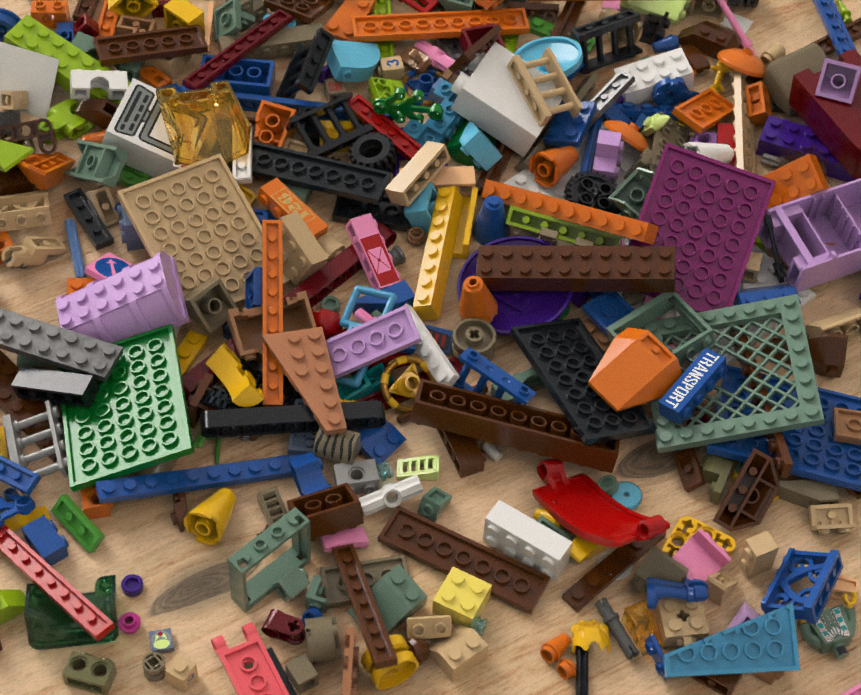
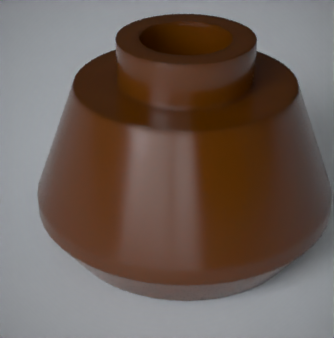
[405,637,430,667]

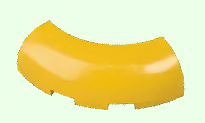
[205,343,264,407]

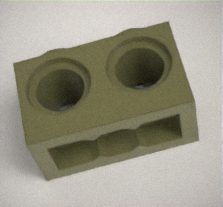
[62,651,117,695]

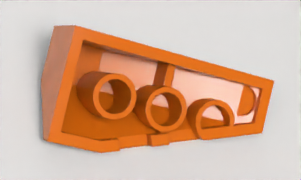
[255,100,297,148]

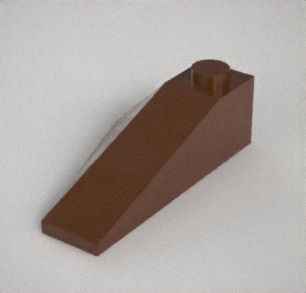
[761,333,848,378]

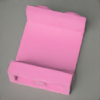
[672,528,732,582]

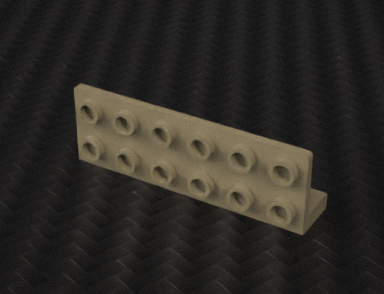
[647,111,689,172]

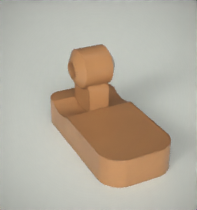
[400,46,432,73]

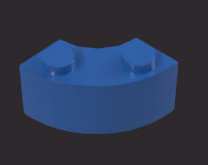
[288,451,332,496]

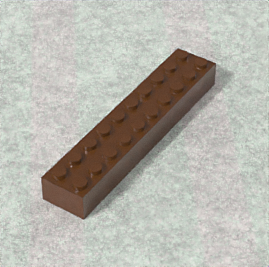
[476,245,676,292]
[410,378,620,473]

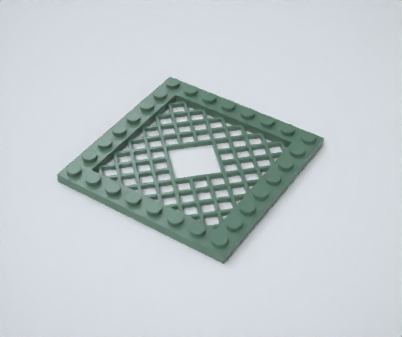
[641,294,825,453]

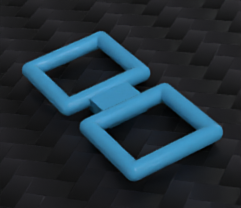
[335,285,397,388]

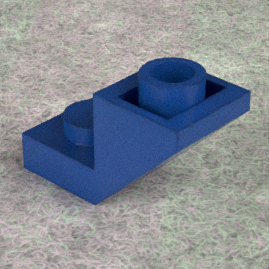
[55,22,75,43]

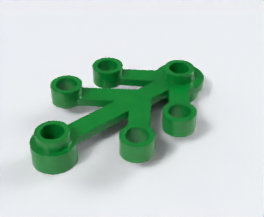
[372,88,444,124]

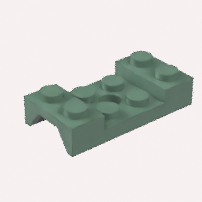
[64,139,129,188]

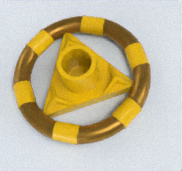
[380,355,437,413]

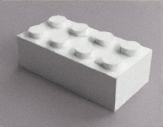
[614,48,694,105]
[483,500,573,582]

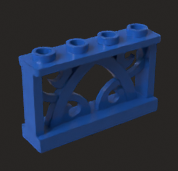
[761,548,843,624]

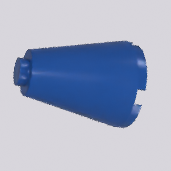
[472,196,510,245]

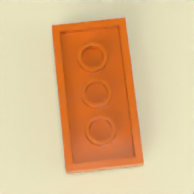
[671,88,735,134]

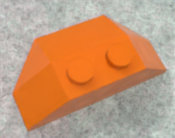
[17,152,75,190]

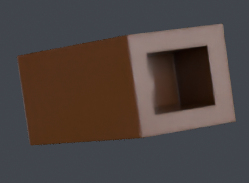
[75,98,118,130]

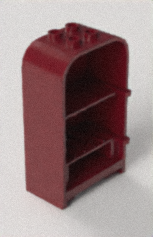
[789,48,861,179]

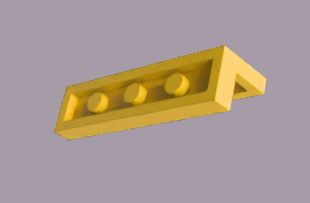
[452,187,478,259]

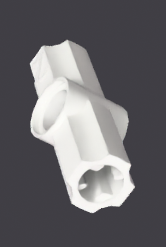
[358,474,424,516]

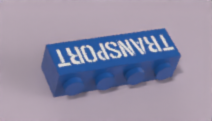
[658,348,728,425]

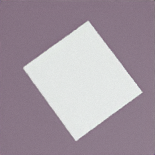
[0,42,59,119]

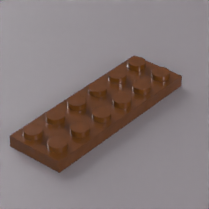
[93,25,208,66]

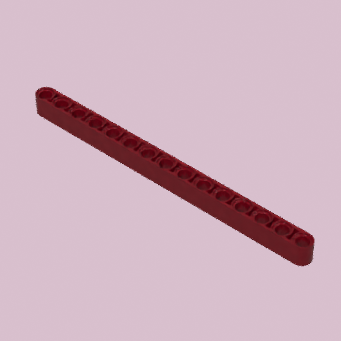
[182,223,397,403]

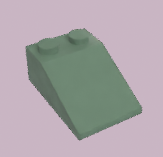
[347,564,428,635]

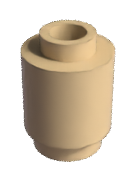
[760,43,786,66]

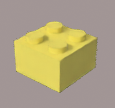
[432,567,492,629]

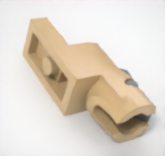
[2,237,66,269]

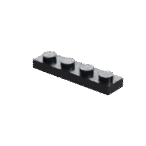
[63,188,114,250]

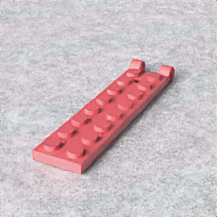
[211,622,289,695]

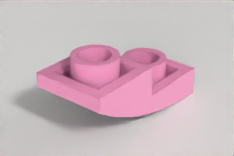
[319,527,369,553]

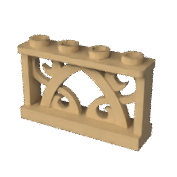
[0,190,52,232]

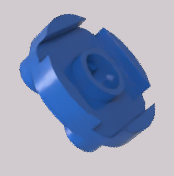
[651,77,688,107]

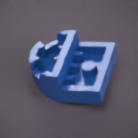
[357,421,406,467]

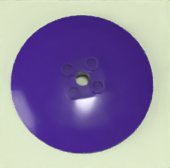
[457,236,573,336]

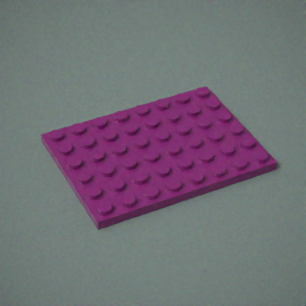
[628,142,776,313]

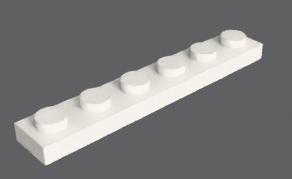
[405,303,460,386]

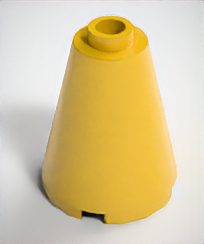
[184,488,237,546]

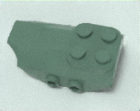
[608,167,655,220]

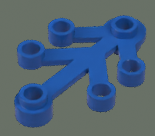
[0,488,36,527]

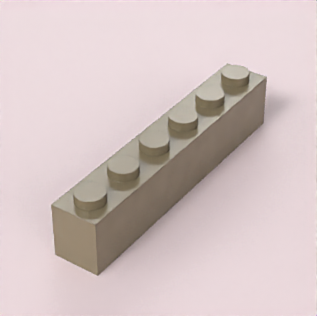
[218,23,324,59]

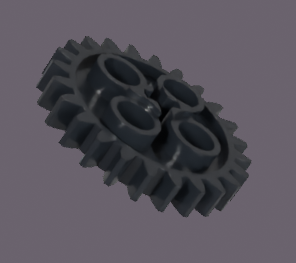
[563,170,621,215]

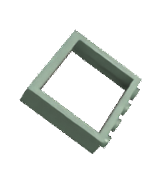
[606,292,715,364]
[227,507,311,613]

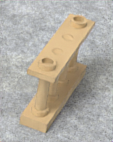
[507,47,583,127]

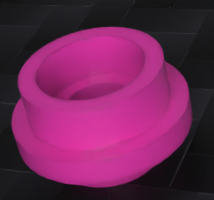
[118,612,141,634]

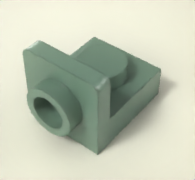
[417,486,452,522]
[305,575,328,613]

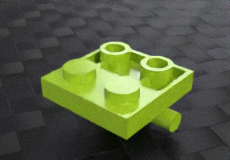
[368,77,408,111]

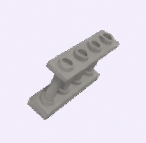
[2,400,69,495]

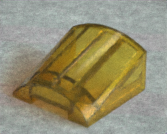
[156,80,251,166]

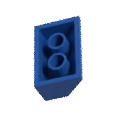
[733,284,801,319]

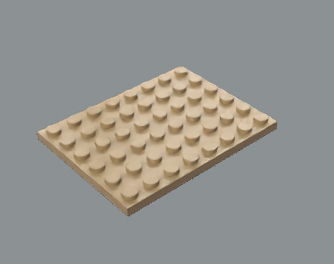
[116,153,292,325]

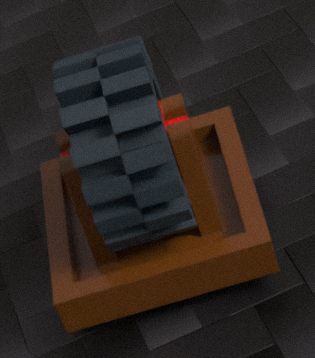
[186,373,237,428]

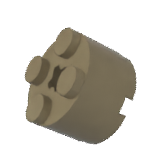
[304,615,341,663]

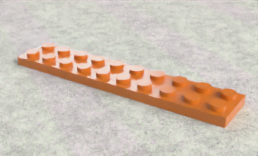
[351,8,530,43]

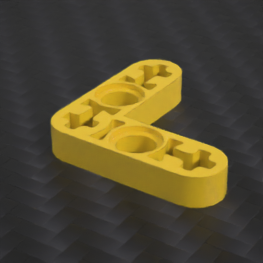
[661,516,736,557]

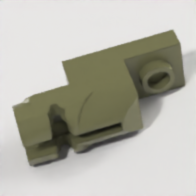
[701,453,734,505]

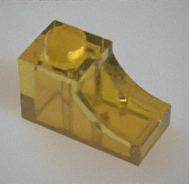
[622,600,663,656]

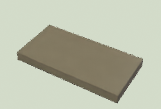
[320,554,410,609]

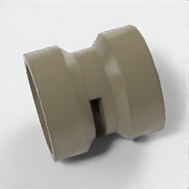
[142,652,166,682]

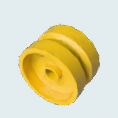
[361,634,419,690]

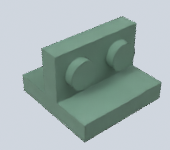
[213,0,255,43]

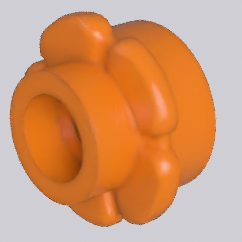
[556,658,577,680]

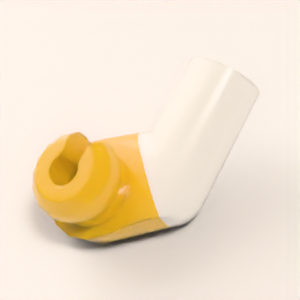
[483,441,503,462]

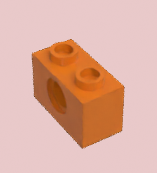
[30,0,70,28]

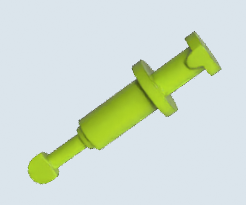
[836,0,853,25]

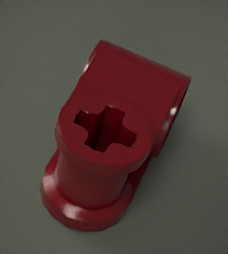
[261,609,306,645]

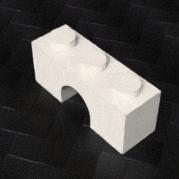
[70,69,128,100]

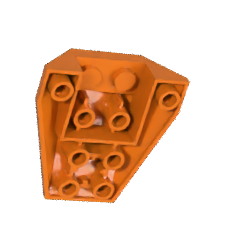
[587,327,682,412]

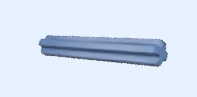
[64,218,87,278]

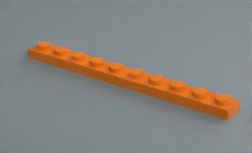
[262,220,283,407]

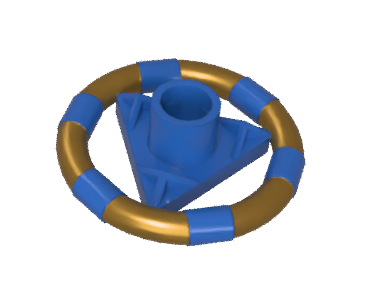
[401,68,443,107]

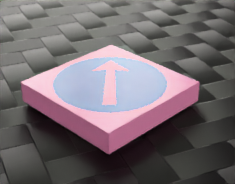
[84,252,131,281]

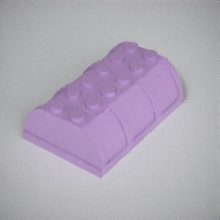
[55,251,190,343]

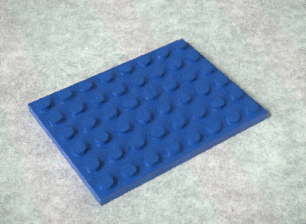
[705,365,861,492]

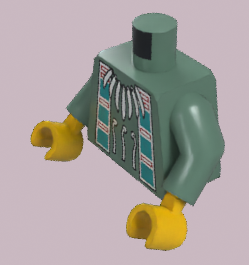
[798,592,858,660]

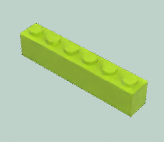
[505,205,623,246]

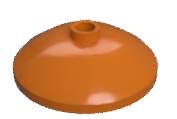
[717,47,766,78]
[603,120,649,152]

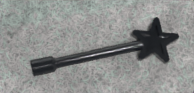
[763,215,787,283]

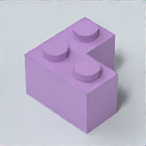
[592,129,624,184]

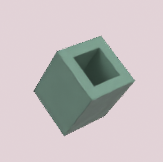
[272,566,311,602]

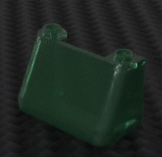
[24,575,119,650]

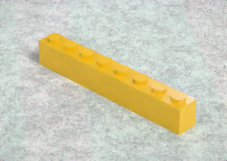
[413,186,464,321]

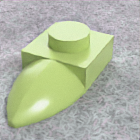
[641,113,670,136]

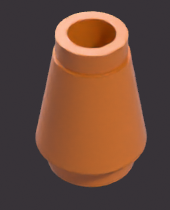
[540,633,571,663]

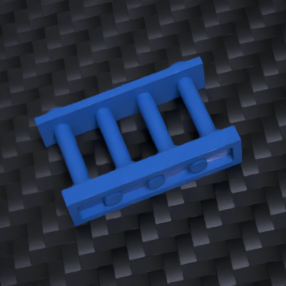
[452,347,536,405]

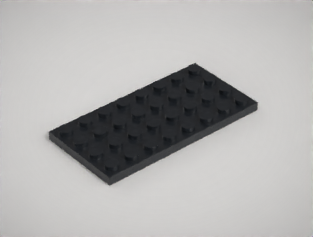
[510,318,657,445]

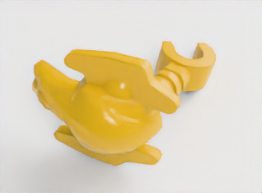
[710,61,738,93]

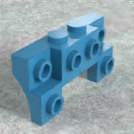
[403,79,465,146]

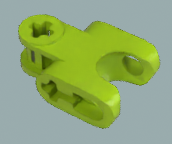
[39,98,96,144]

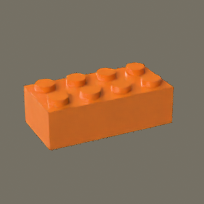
[762,154,829,221]

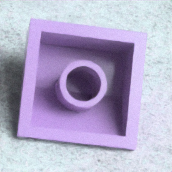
[815,58,861,104]

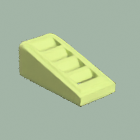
[397,455,439,480]

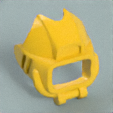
[570,619,611,654]

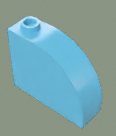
[326,40,380,82]

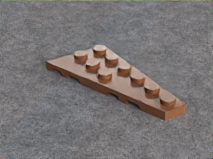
[262,327,347,435]
[341,627,359,695]

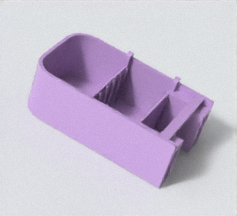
[758,178,861,292]

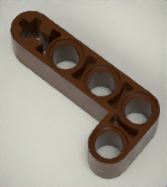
[0,119,58,154]

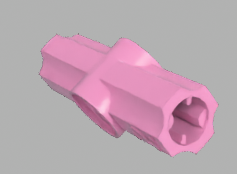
[414,39,459,74]

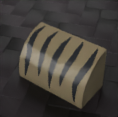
[313,427,361,465]

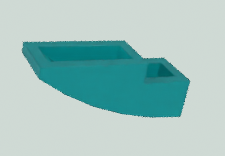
[337,362,394,401]

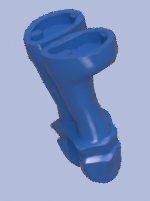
[647,577,709,610]

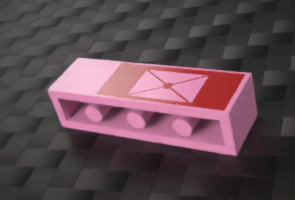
[345,213,401,290]

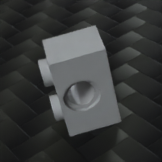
[333,459,379,494]

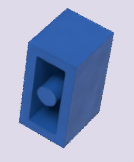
[22,515,69,566]

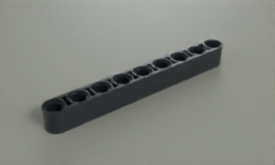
[200,400,386,438]

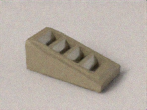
[257,487,287,526]

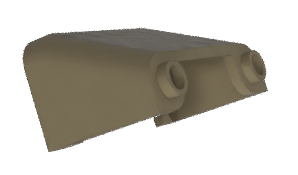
[762,43,827,115]

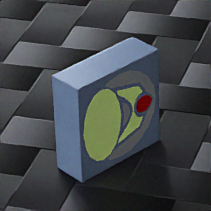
[149,628,174,654]

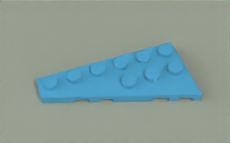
[663,603,800,678]

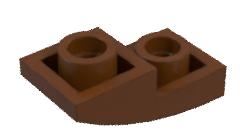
[677,44,711,73]
[170,492,188,532]

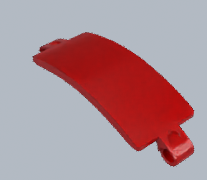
[532,458,670,547]

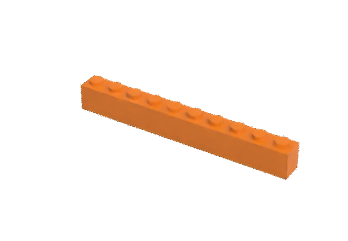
[481,179,659,245]

